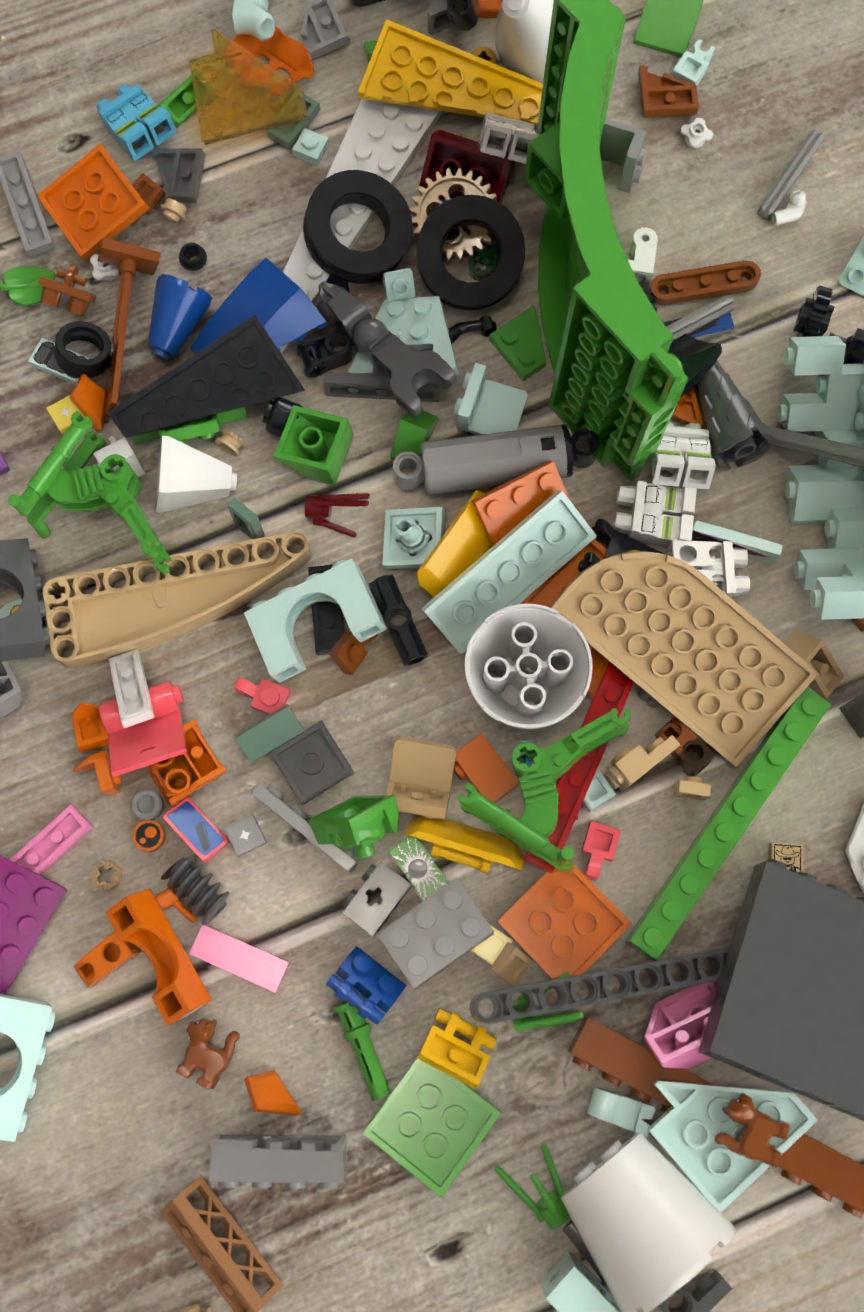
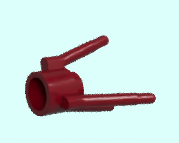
[305,493,370,537]

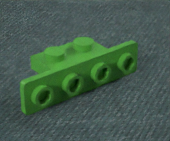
[133,407,247,444]

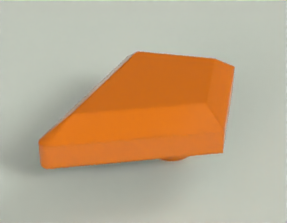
[69,374,106,432]
[672,388,704,428]
[244,1070,301,1116]

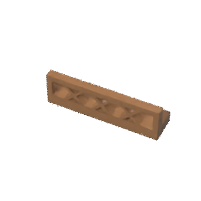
[160,1175,283,1312]

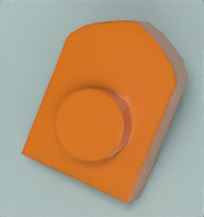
[72,702,109,753]
[73,750,123,796]

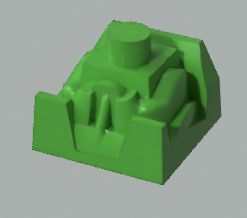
[308,795,399,859]

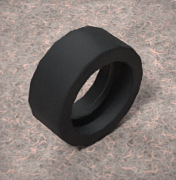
[55,321,111,378]

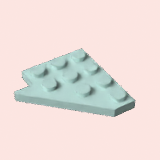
[648,1080,818,1213]

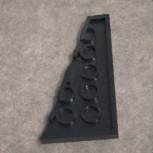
[108,315,305,438]

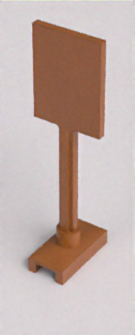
[97,237,161,423]

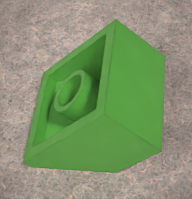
[273,405,354,486]

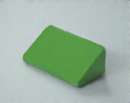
[158,70,216,128]

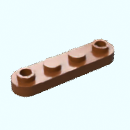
[650,260,761,305]

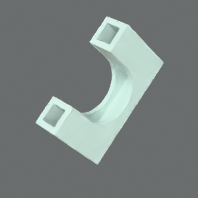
[244,558,387,683]
[0,994,55,1142]

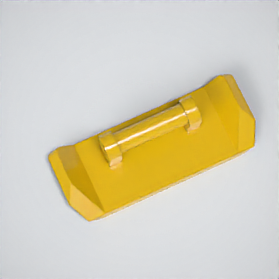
[417,490,491,597]
[404,815,524,874]

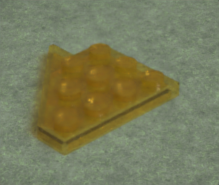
[189,29,308,145]

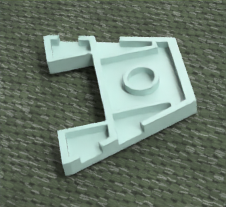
[348,296,459,375]

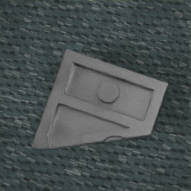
[152,148,206,203]

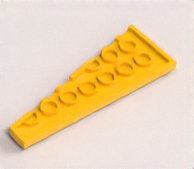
[357,19,543,126]

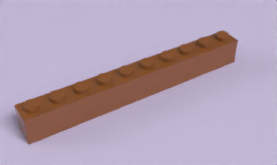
[568,1016,864,1219]

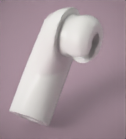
[771,190,807,226]

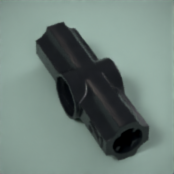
[369,574,428,667]

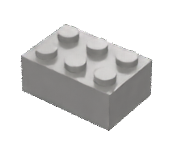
[377,878,494,990]

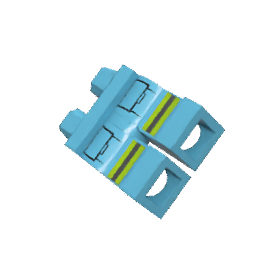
[96,83,177,162]

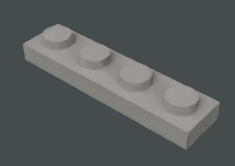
[0,151,55,257]
[251,783,358,874]

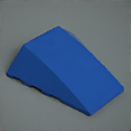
[190,257,328,354]

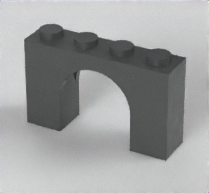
[0,538,50,662]

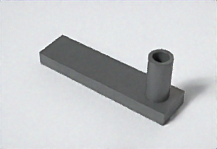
[323,349,440,402]

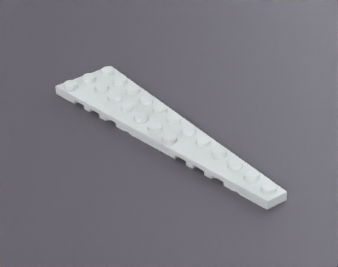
[280,99,444,354]

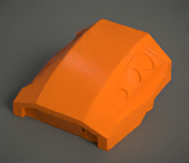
[145,719,227,808]

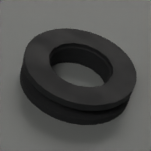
[303,170,413,284]
[417,195,525,311]

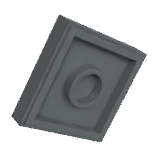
[270,720,354,805]

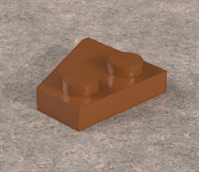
[638,65,699,118]

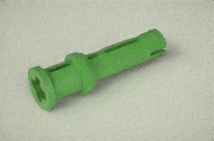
[333,1002,391,1101]

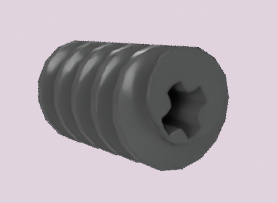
[161,854,230,926]

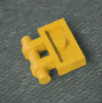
[417,1008,497,1089]

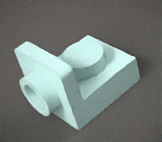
[382,268,416,302]

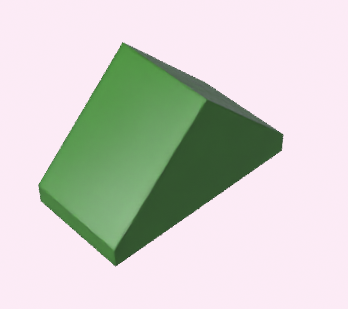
[390,411,439,460]

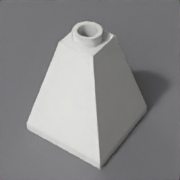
[155,435,237,513]

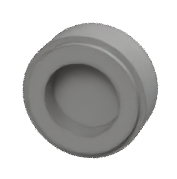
[131,789,164,820]

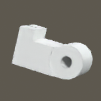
[628,227,658,287]

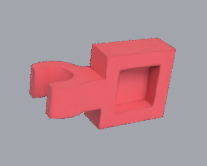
[234,677,291,715]
[581,821,621,881]

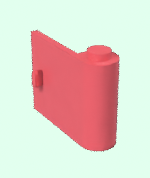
[99,681,187,777]

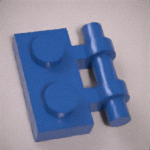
[326,946,407,1025]

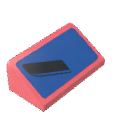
[162,797,230,863]

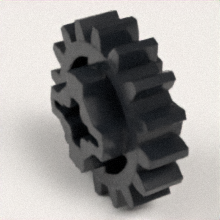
[793,285,834,337]

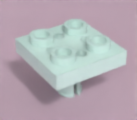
[382,507,445,569]

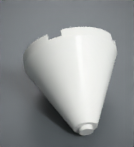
[495,0,554,83]

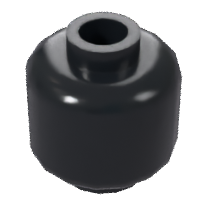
[262,397,302,437]

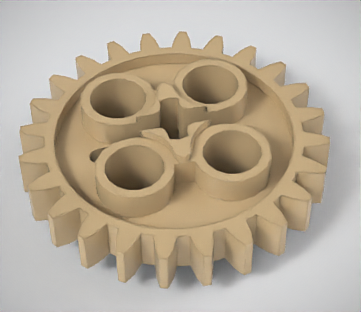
[410,168,497,263]

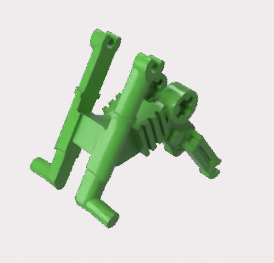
[8,411,171,573]
[458,708,631,872]

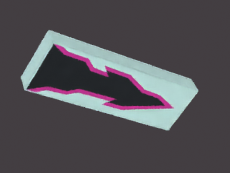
[691,520,783,564]

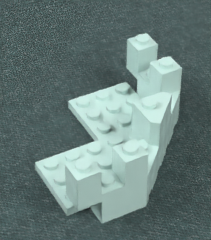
[777,336,864,620]

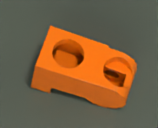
[74,931,142,988]

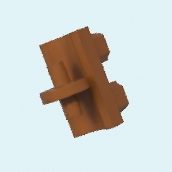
[38,264,97,316]

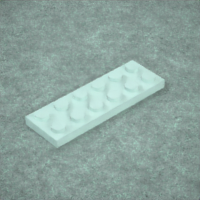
[421,489,597,654]

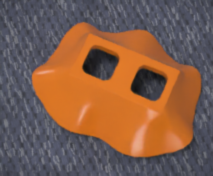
[225,26,314,96]

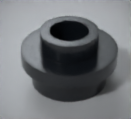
[179,243,207,271]

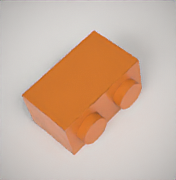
[454,733,519,803]

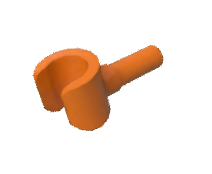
[156,888,197,923]

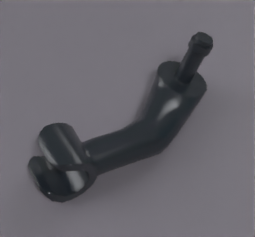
[448,315,497,344]

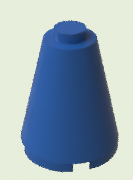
[148,274,212,360]

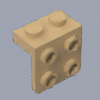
[385,737,457,819]

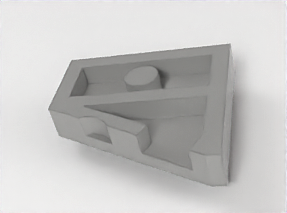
[301,0,349,60]

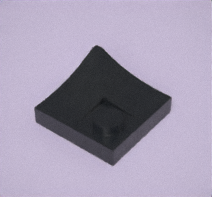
[668,333,722,398]

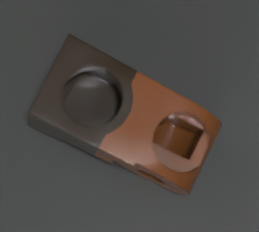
[655,718,715,777]

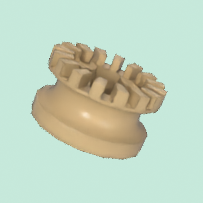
[215,429,245,456]
[91,861,122,889]

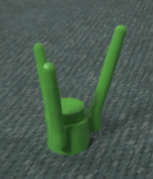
[512,972,584,1032]
[494,1144,570,1230]

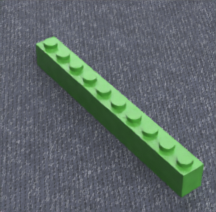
[624,687,831,961]

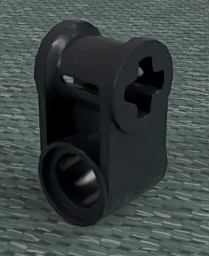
[296,330,353,378]

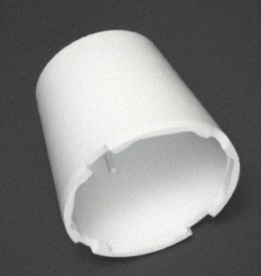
[560,1132,736,1312]

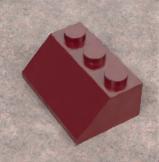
[419,129,515,204]

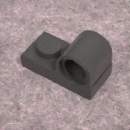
[659,1270,733,1312]

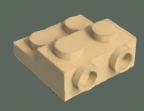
[604,735,680,792]

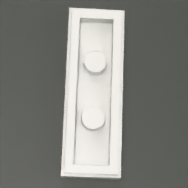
[108,649,155,728]

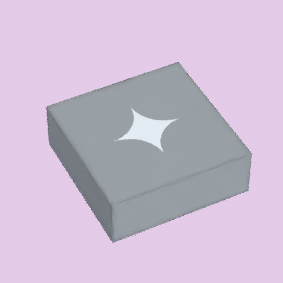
[224,814,267,857]

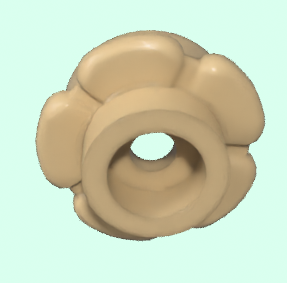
[160,198,187,223]

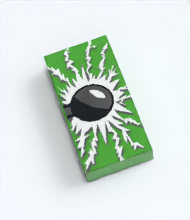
[389,837,449,901]

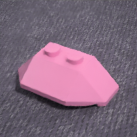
[644,981,719,1069]

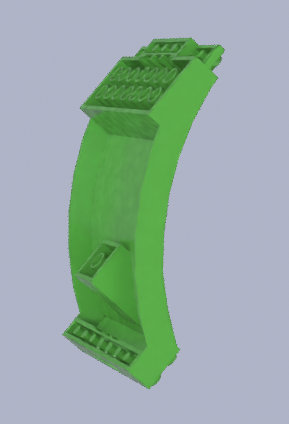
[524,0,688,481]

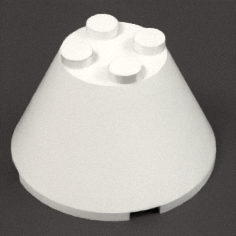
[465,604,593,729]

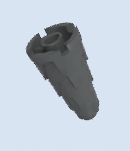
[697,361,774,469]

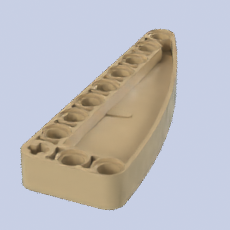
[43,532,311,668]

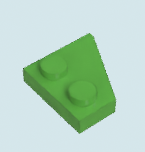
[489,306,546,381]

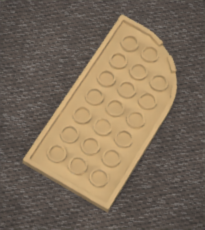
[550,551,819,767]

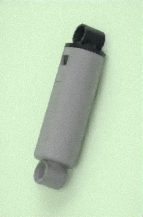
[393,424,599,495]

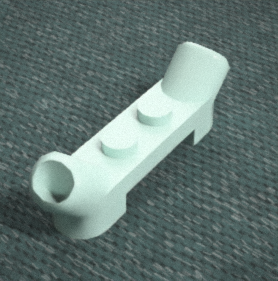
[233,0,275,41]

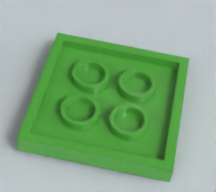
[362,1058,501,1198]

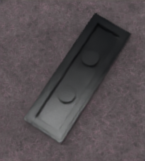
[308,564,344,655]

